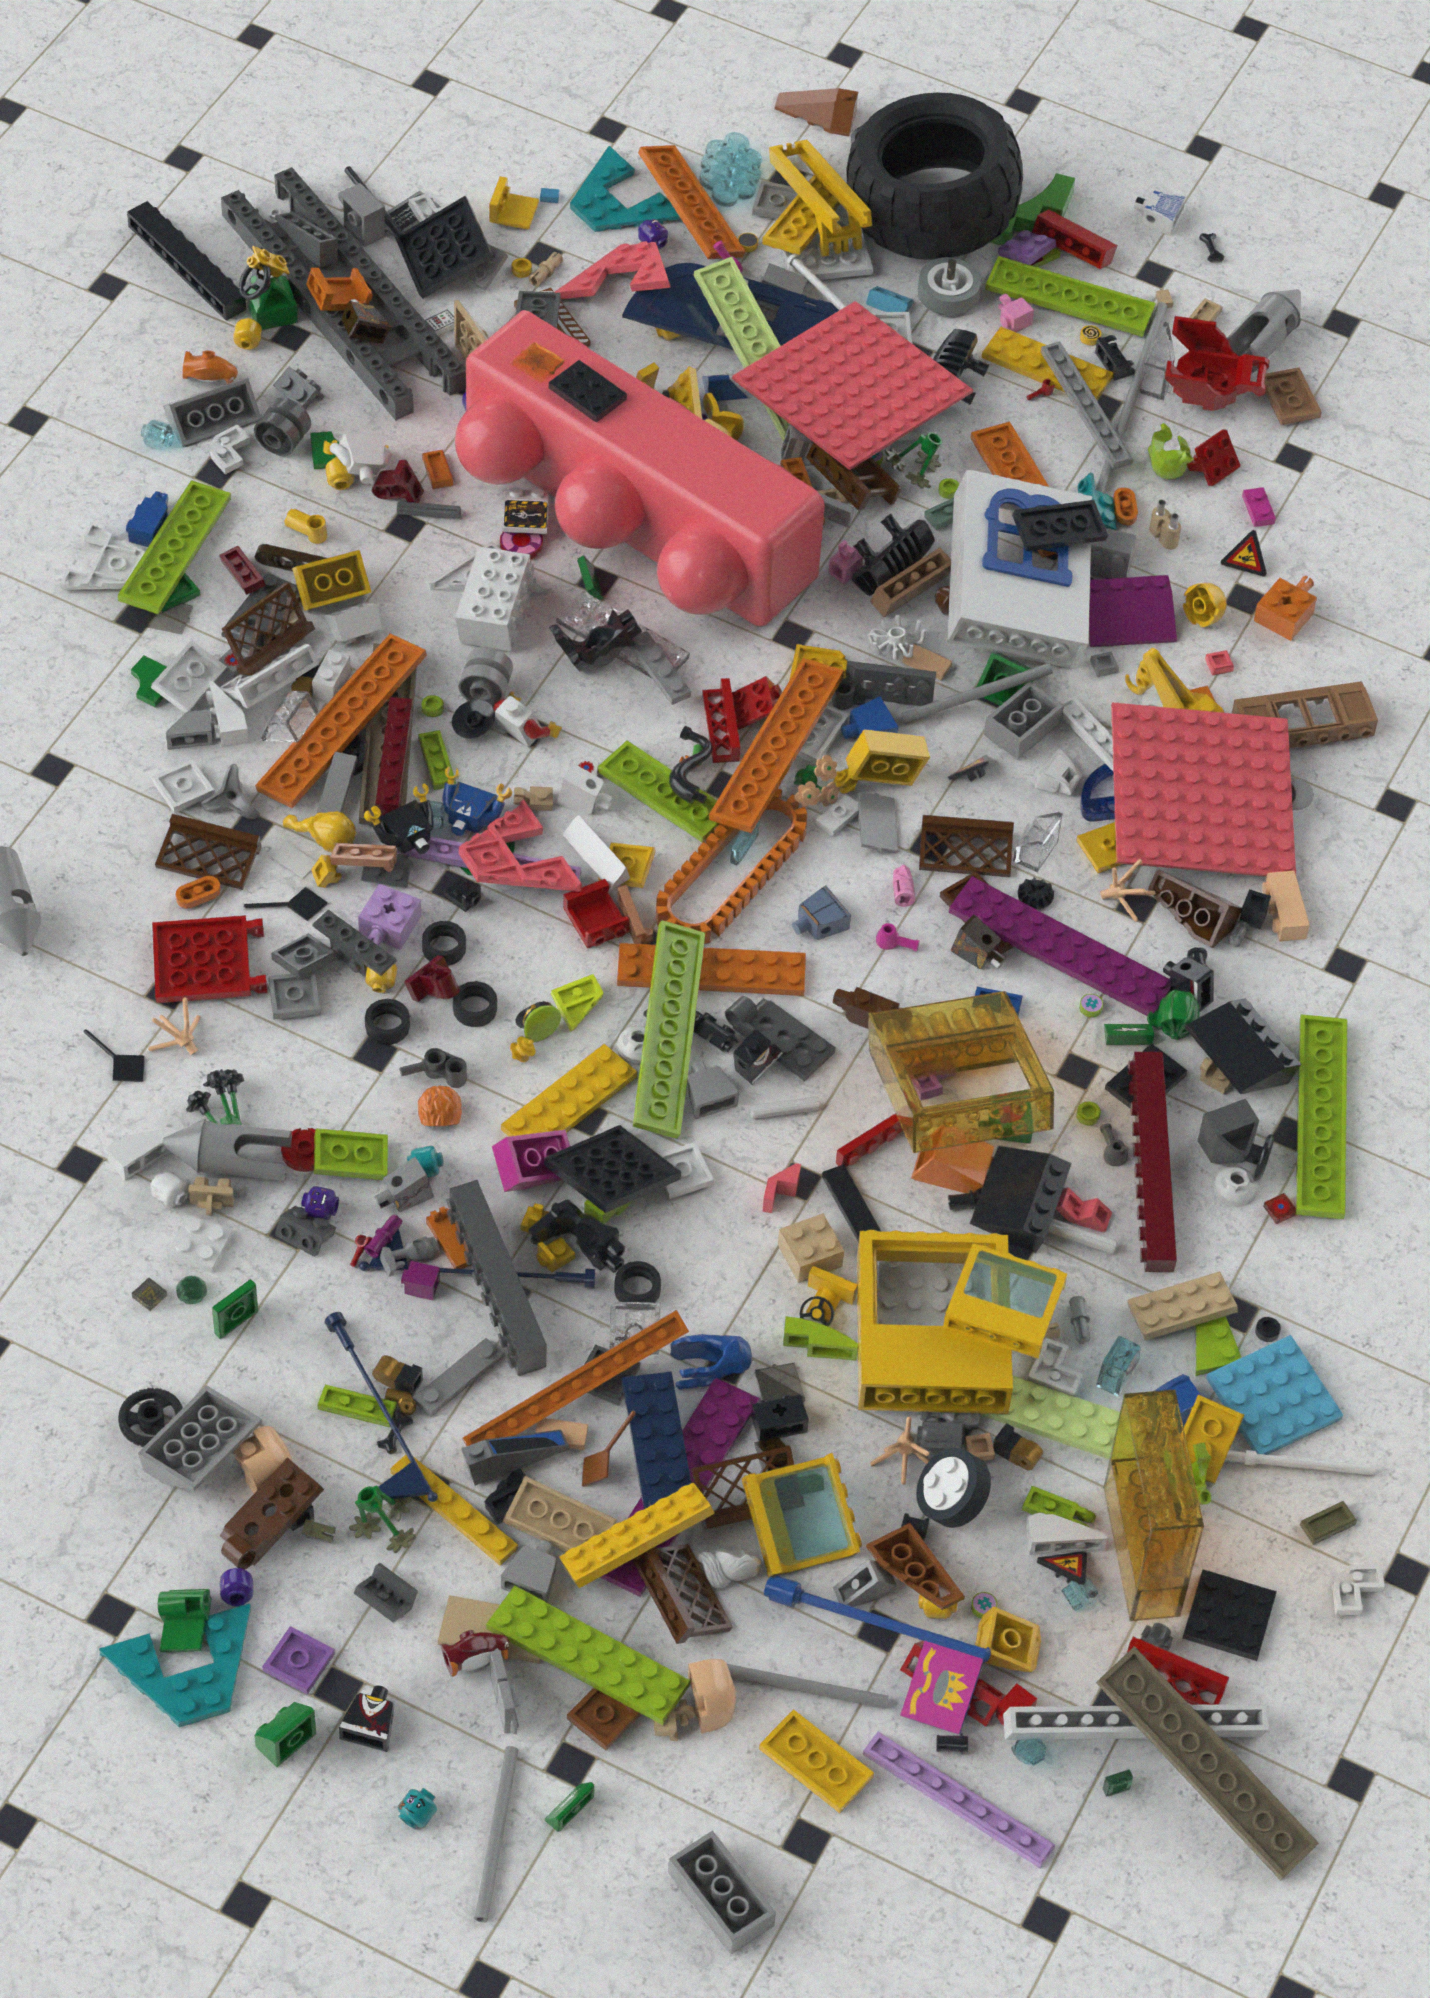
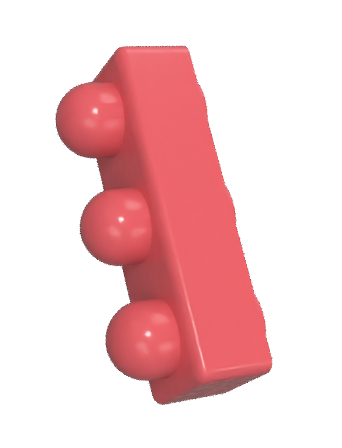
[455,310,825,626]

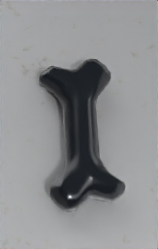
[1199,233,1225,262]
[377,1411,413,1455]

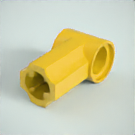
[284,509,328,544]

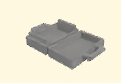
[490,1648,519,1734]

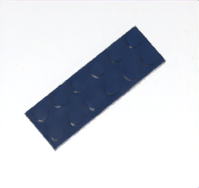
[622,1371,691,1510]

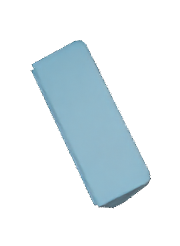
[866,286,914,312]

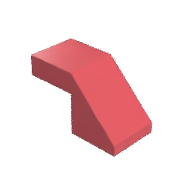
[762,1163,801,1213]
[1056,1187,1112,1232]

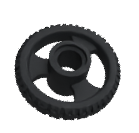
[118,1388,183,1447]

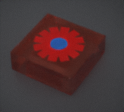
[1263,1193,1296,1224]

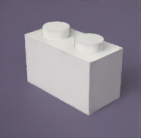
[312,649,351,703]

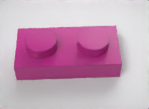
[1242,487,1276,527]

